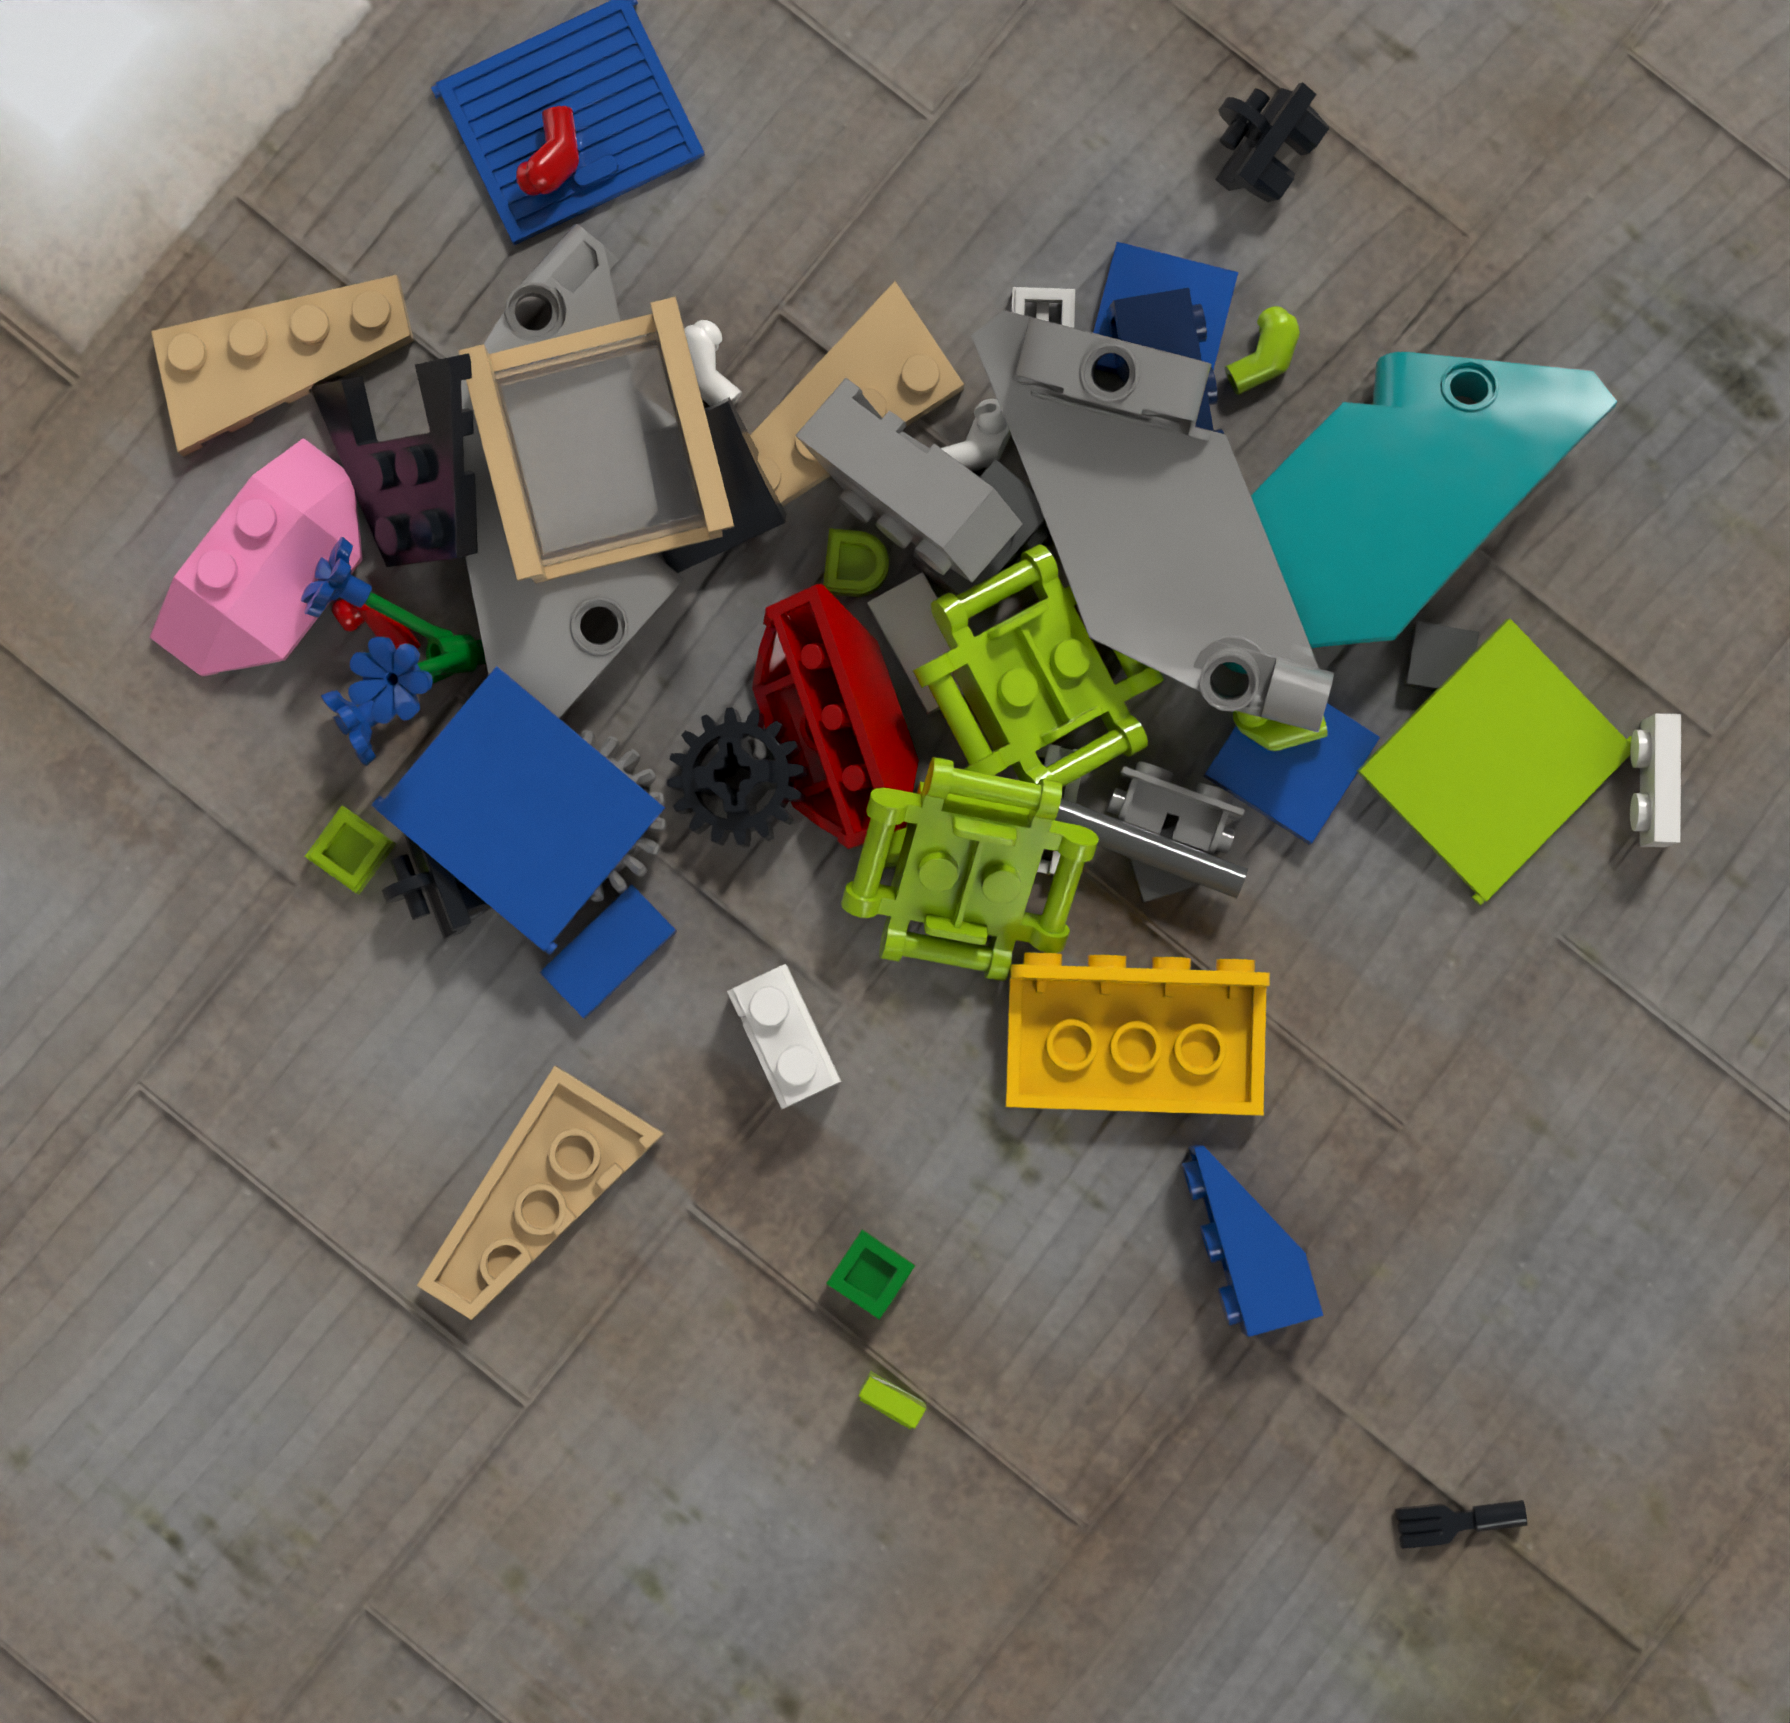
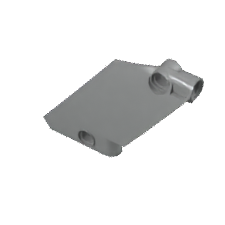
[461,224,683,718]
[971,310,1334,732]

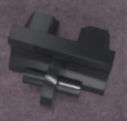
[1215,82,1329,202]
[382,834,493,939]

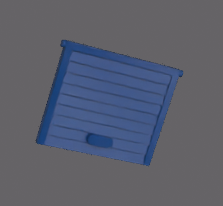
[431,0,705,246]
[372,666,665,955]

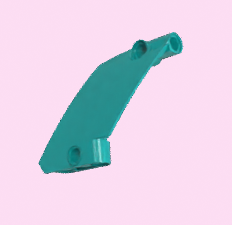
[1222,352,1617,674]

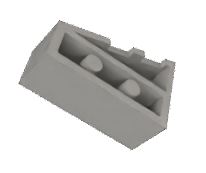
[795,378,1023,582]

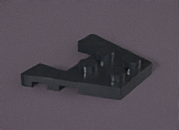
[312,353,478,567]

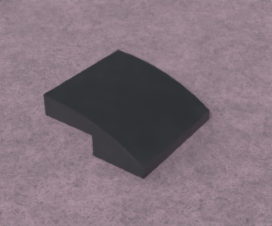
[644,397,787,573]

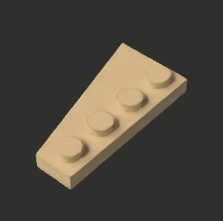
[151,275,414,457]
[750,281,964,506]
[417,1066,665,1320]

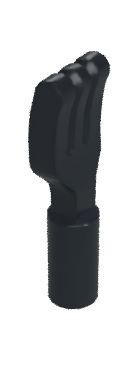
[1395,1500,1528,1549]

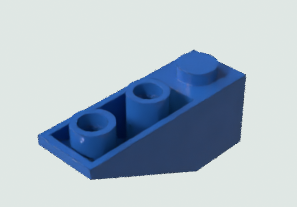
[1182,1145,1324,1337]

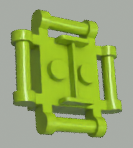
[913,544,1165,787]
[841,757,1099,981]

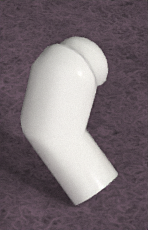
[684,320,742,406]
[941,398,1011,472]

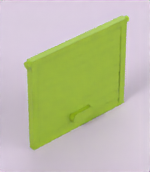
[1357,618,1632,906]

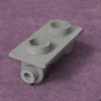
[1107,762,1245,855]

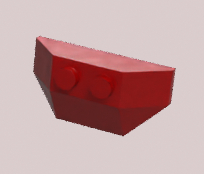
[752,584,919,849]

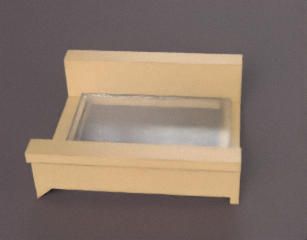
[458,296,734,584]

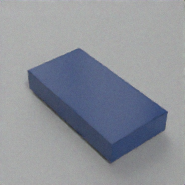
[539,884,677,1019]

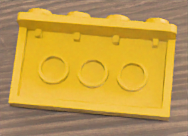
[1005,953,1270,1116]

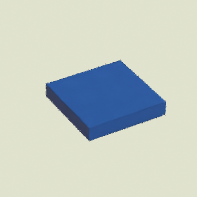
[1093,242,1238,375]
[1203,703,1380,845]

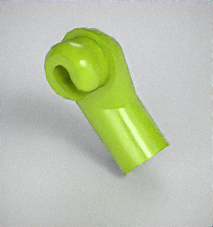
[1224,306,1300,395]
[1233,711,1328,751]

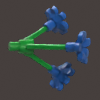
[301,537,486,766]

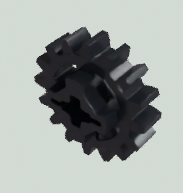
[667,707,808,848]

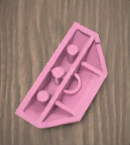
[149,438,363,677]

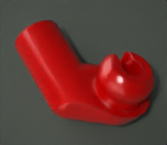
[516,106,579,196]
[331,599,421,650]

